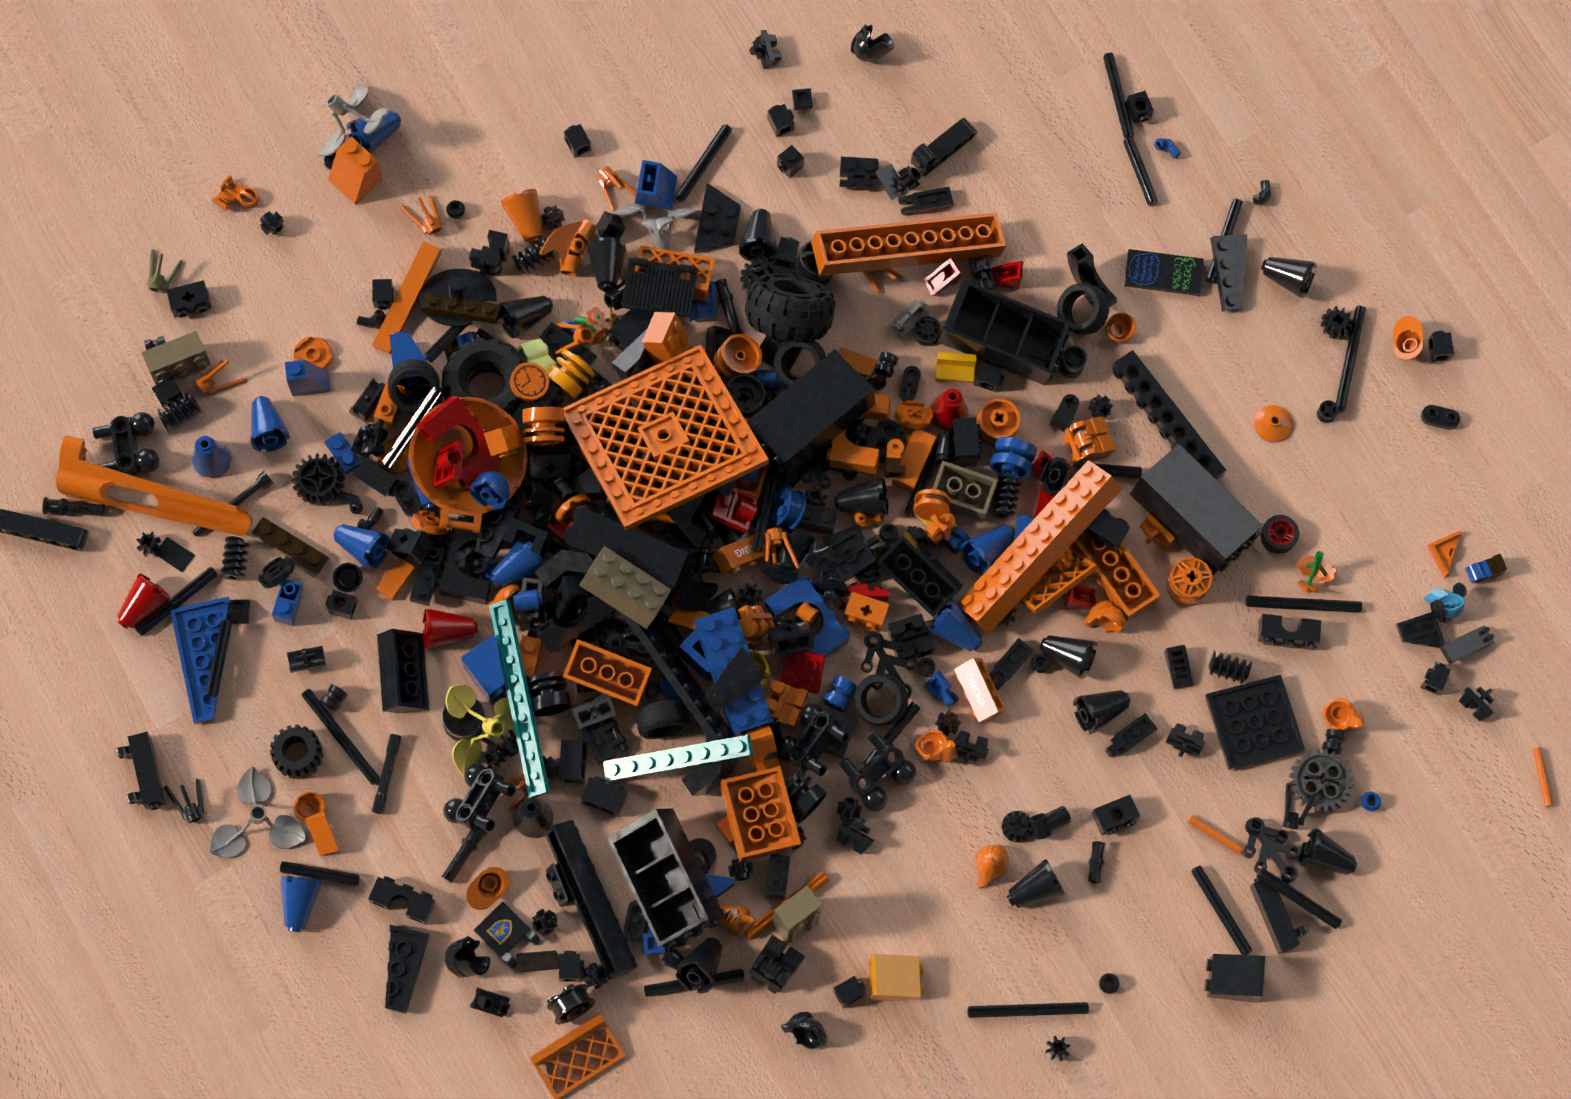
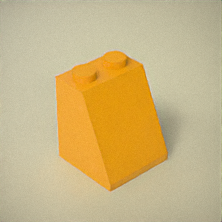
[869,954,924,1001]

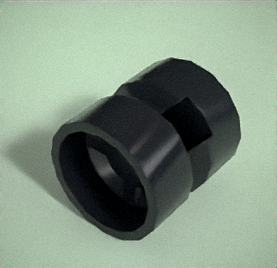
[1059,346,1087,378]

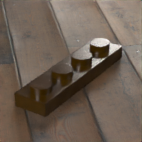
[421,293,501,324]
[252,517,329,575]

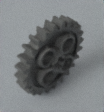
[1288,748,1354,813]

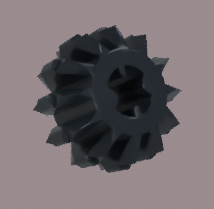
[1320,306,1354,340]

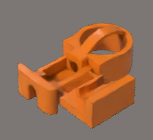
[212,175,259,211]

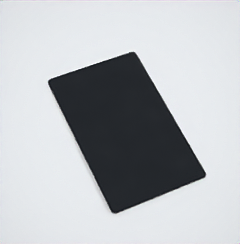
[875,164,908,200]
[155,537,195,572]

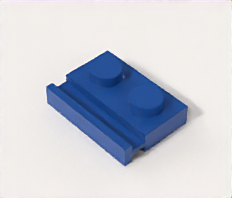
[689,281,717,322]

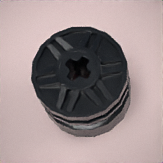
[792,241,832,286]
[726,374,765,419]
[526,671,572,717]
[443,699,485,741]
[785,770,827,824]

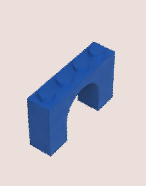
[765,575,850,658]

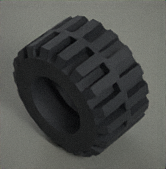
[270,725,323,779]

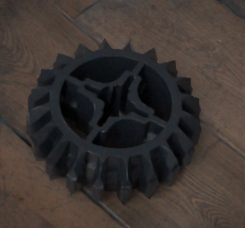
[292,453,345,506]

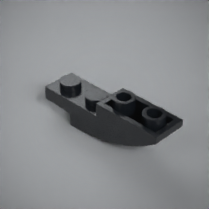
[410,532,451,606]

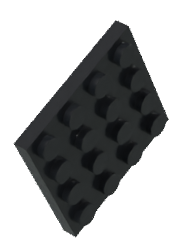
[1205,675,1305,770]

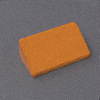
[668,606,710,630]
[305,811,339,856]

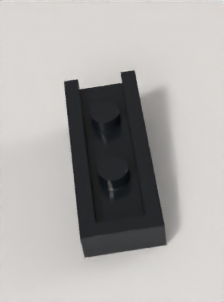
[1440,625,1494,665]

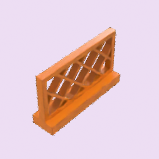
[634,245,715,302]
[1020,544,1098,614]
[529,1013,625,1099]

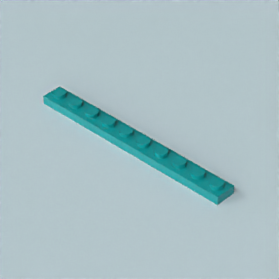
[489,600,550,798]

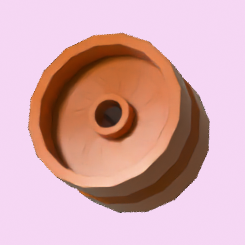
[714,334,762,381]
[976,398,1020,447]

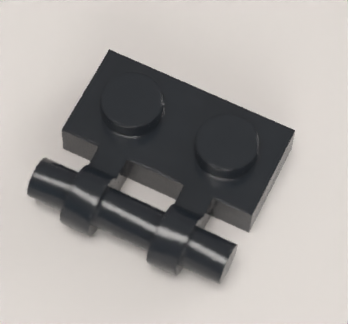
[839,156,878,191]
[581,717,629,764]

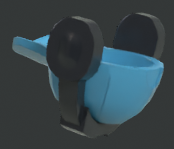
[1424,582,1467,623]

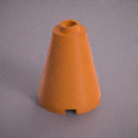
[501,189,543,244]

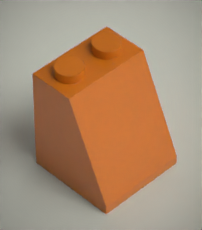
[328,137,382,205]

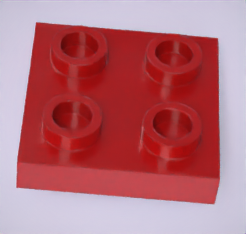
[433,440,465,489]
[710,487,758,533]
[780,650,826,695]

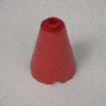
[930,388,968,431]
[117,573,171,629]
[423,609,478,649]

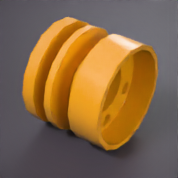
[546,349,596,400]

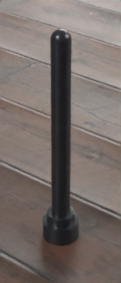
[193,471,273,536]

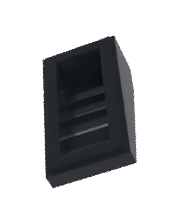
[1164,645,1193,689]

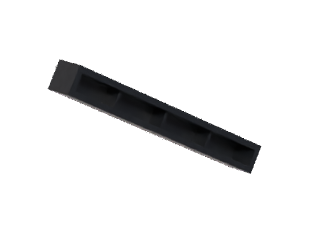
[544,820,638,980]

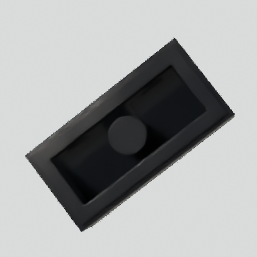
[705,325,730,366]
[516,950,559,972]

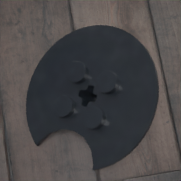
[419,269,497,327]

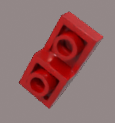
[847,582,889,602]

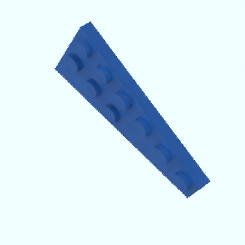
[170,596,230,724]

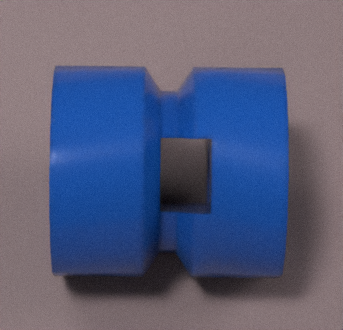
[822,675,857,712]

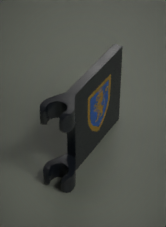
[474,901,541,968]

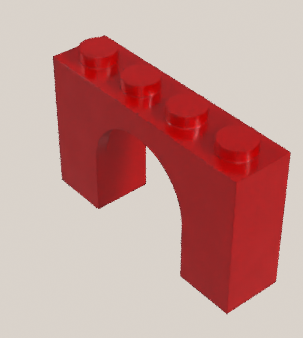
[416,396,504,488]

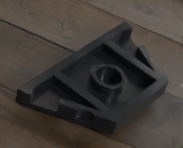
[694,184,741,253]

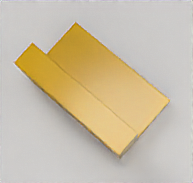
[935,352,976,383]

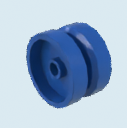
[989,437,1037,479]

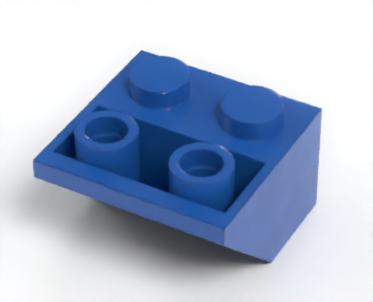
[634,160,677,211]

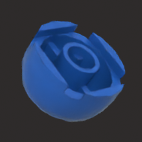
[469,471,510,510]

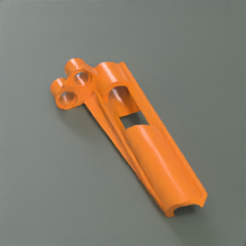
[56,435,252,536]

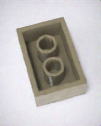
[142,331,210,385]
[933,460,998,521]

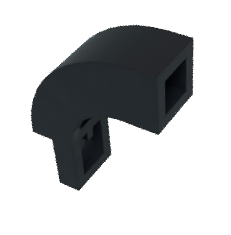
[1067,243,1117,307]

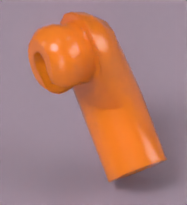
[854,513,881,528]

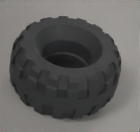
[745,274,836,342]
[442,338,527,417]

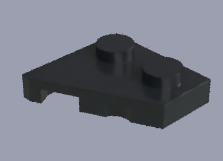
[1396,612,1445,648]

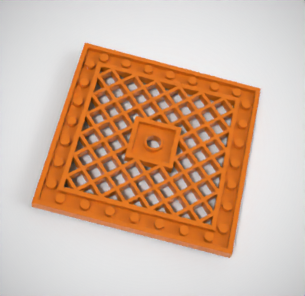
[564,345,769,531]

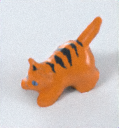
[717,900,755,936]

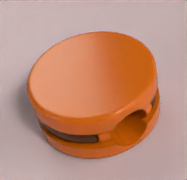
[913,489,951,521]

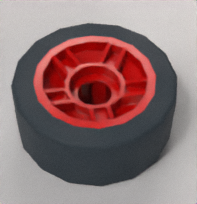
[1260,515,1299,554]

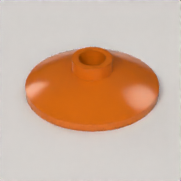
[1254,405,1293,442]

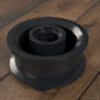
[547,984,596,1025]

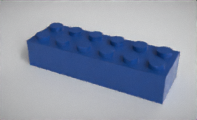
[694,607,773,736]

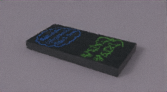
[1124,249,1204,296]

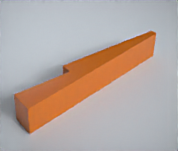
[372,241,441,354]

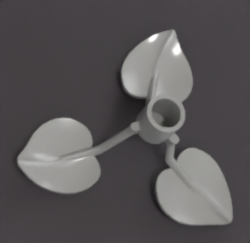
[317,83,388,156]
[612,204,701,249]
[210,767,305,858]

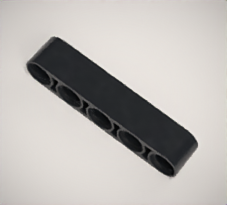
[0,509,89,551]

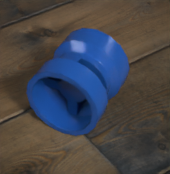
[943,527,970,554]

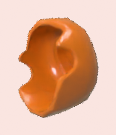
[1105,312,1136,343]
[293,792,326,822]

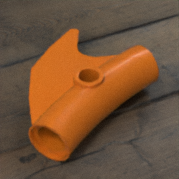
[539,219,596,276]

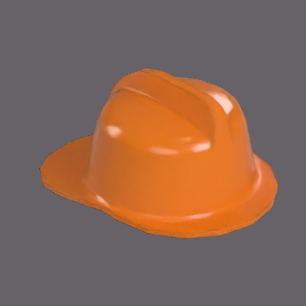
[1393,316,1424,360]
[466,867,510,910]

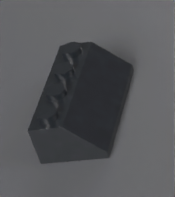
[377,628,429,713]

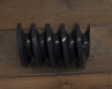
[512,237,555,274]
[157,393,202,431]
[990,475,1022,519]
[220,536,250,580]
[1208,650,1252,684]

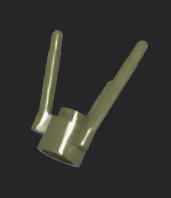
[147,249,182,293]

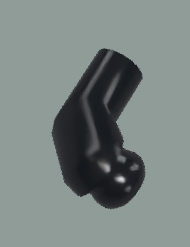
[339,491,363,514]
[357,507,384,530]

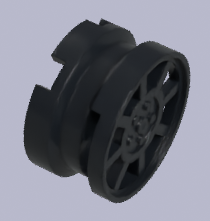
[914,316,941,346]

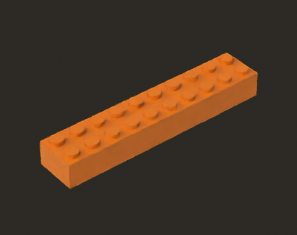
[811,212,1006,276]
[957,460,1122,634]

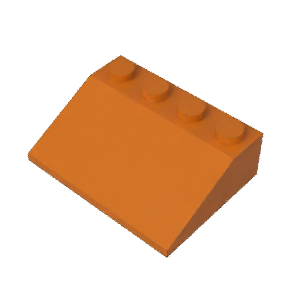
[719,766,801,862]

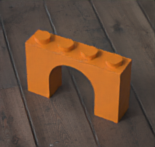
[827,394,891,475]

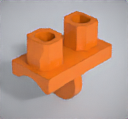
[925,513,956,545]
[1139,514,1175,551]

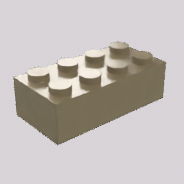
[579,546,671,629]
[772,886,822,944]

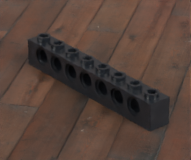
[1112,350,1226,480]

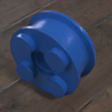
[768,485,806,532]

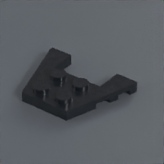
[666,467,737,548]

